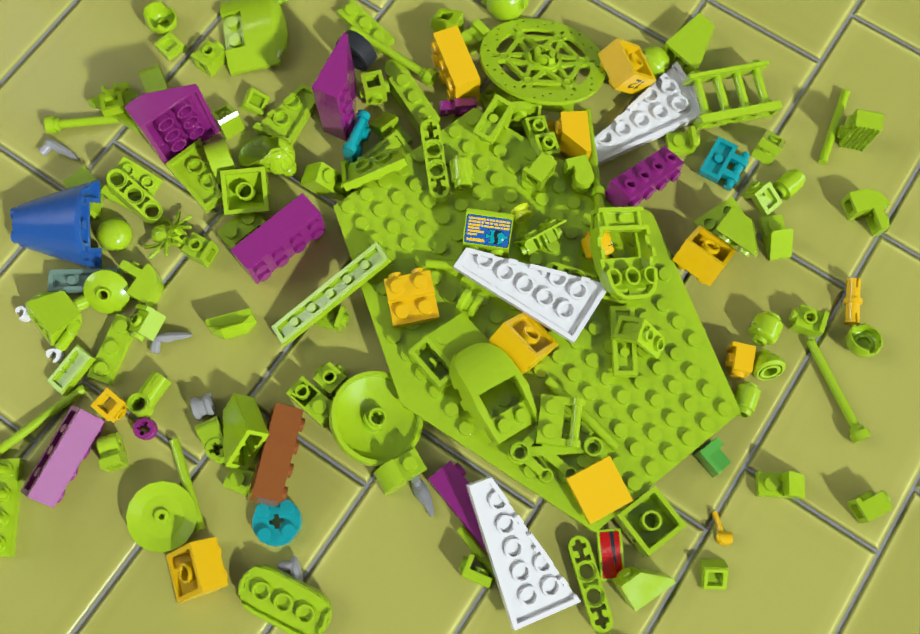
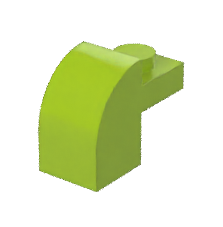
[203,138,237,185]
[841,189,891,237]
[118,259,164,309]
[374,448,427,496]

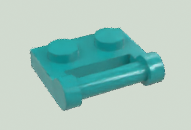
[342,110,371,163]

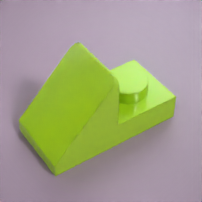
[472,94,515,145]
[369,112,413,145]
[751,130,786,166]
[758,214,793,261]
[755,471,805,499]

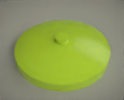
[329,371,423,466]

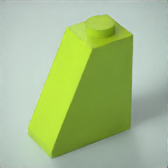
[663,13,715,76]
[223,393,269,470]

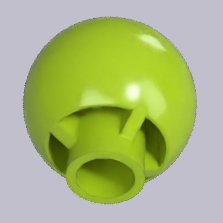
[481,0,529,21]

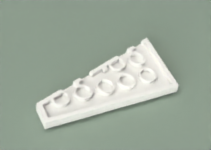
[595,61,701,165]
[453,247,606,344]
[466,476,581,631]

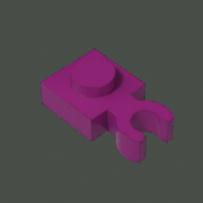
[439,97,477,117]

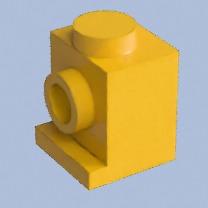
[725,341,756,380]
[90,388,127,423]

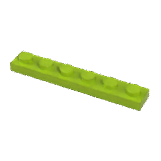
[271,242,392,346]

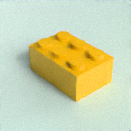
[431,26,480,102]

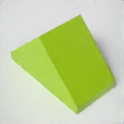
[212,103,245,140]

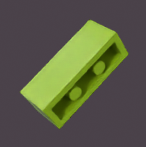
[388,69,440,138]

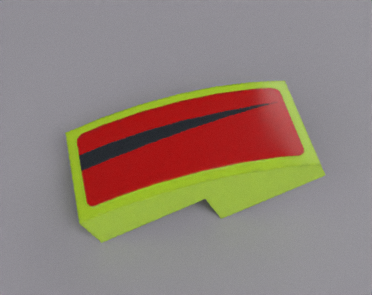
[595,528,624,581]

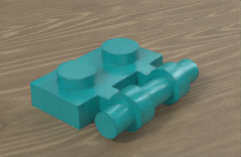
[698,136,750,191]

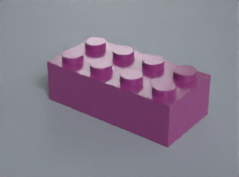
[231,193,326,284]

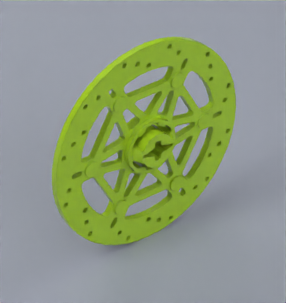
[480,18,606,105]

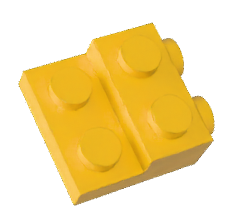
[384,267,440,328]

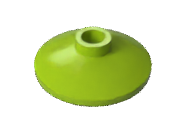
[83,269,130,314]

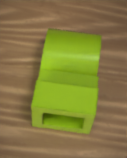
[461,18,490,55]
[562,154,594,194]
[97,432,129,472]

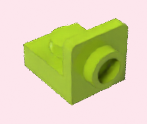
[665,126,700,156]
[743,181,783,216]
[314,305,350,333]
[459,553,492,588]

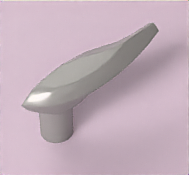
[38,138,79,161]
[149,332,193,354]
[411,475,434,517]
[278,555,303,581]

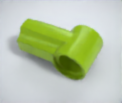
[127,371,171,419]

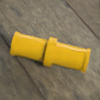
[843,278,863,325]

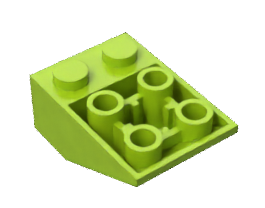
[408,312,491,393]

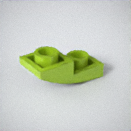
[522,115,561,156]

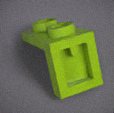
[612,315,665,359]

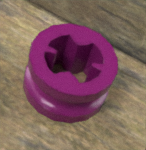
[133,418,158,440]

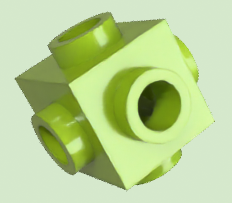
[358,70,390,105]
[313,361,348,399]

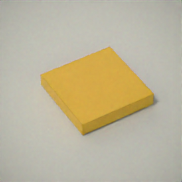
[565,456,633,524]

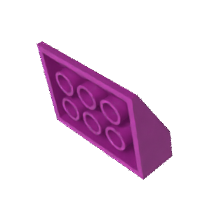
[312,33,357,141]
[124,84,220,166]

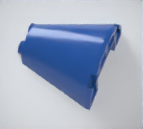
[10,181,102,269]

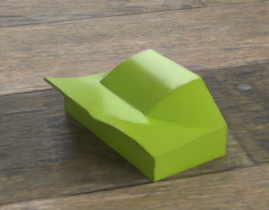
[205,308,257,340]

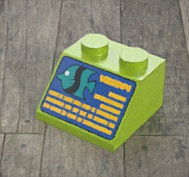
[462,208,514,258]

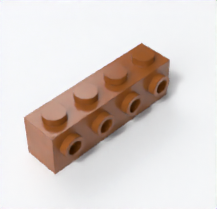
[247,402,305,507]

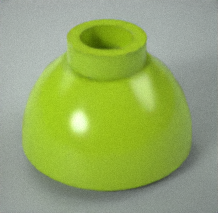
[753,349,786,380]

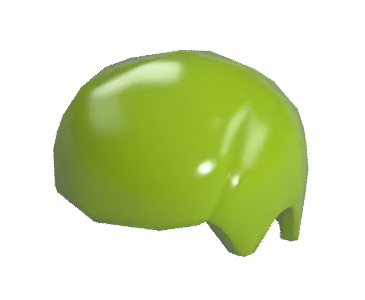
[143,1,178,34]
[642,46,670,78]
[97,218,133,252]
[846,323,883,357]

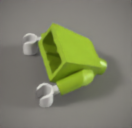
[15,291,89,363]

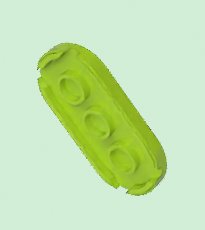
[238,564,332,634]

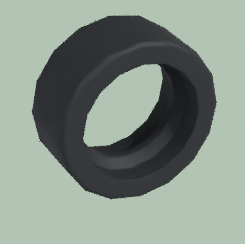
[336,30,377,71]

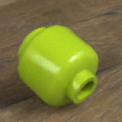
[748,311,783,346]

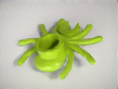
[143,211,192,259]

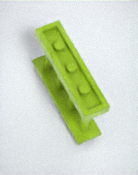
[682,59,783,131]
[0,458,24,557]

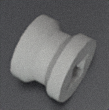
[190,392,216,420]

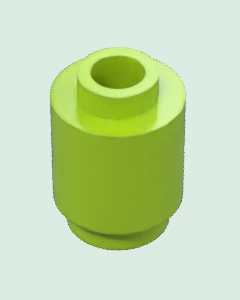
[449,155,474,190]
[773,169,806,200]
[734,381,761,418]

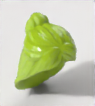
[238,135,297,177]

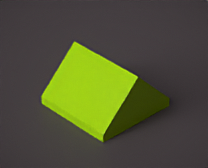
[220,167,271,216]

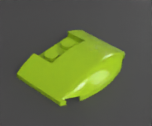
[220,0,288,76]

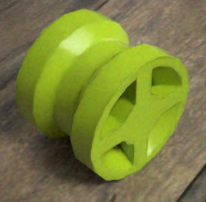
[456,288,484,317]

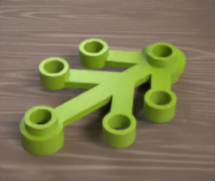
[507,418,604,484]

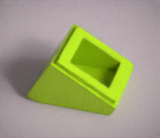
[240,87,270,116]
[700,558,729,590]

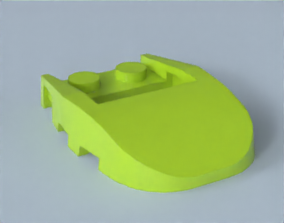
[590,207,658,300]
[449,343,539,448]

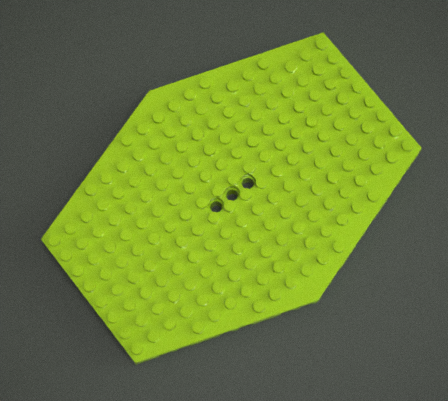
[333,108,741,533]

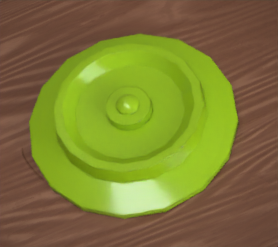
[126,481,198,553]

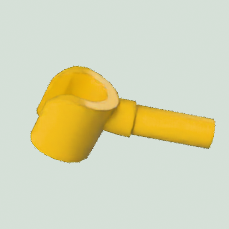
[712,511,733,545]

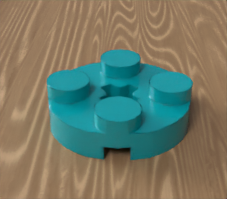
[252,499,302,547]

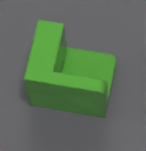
[694,437,730,477]

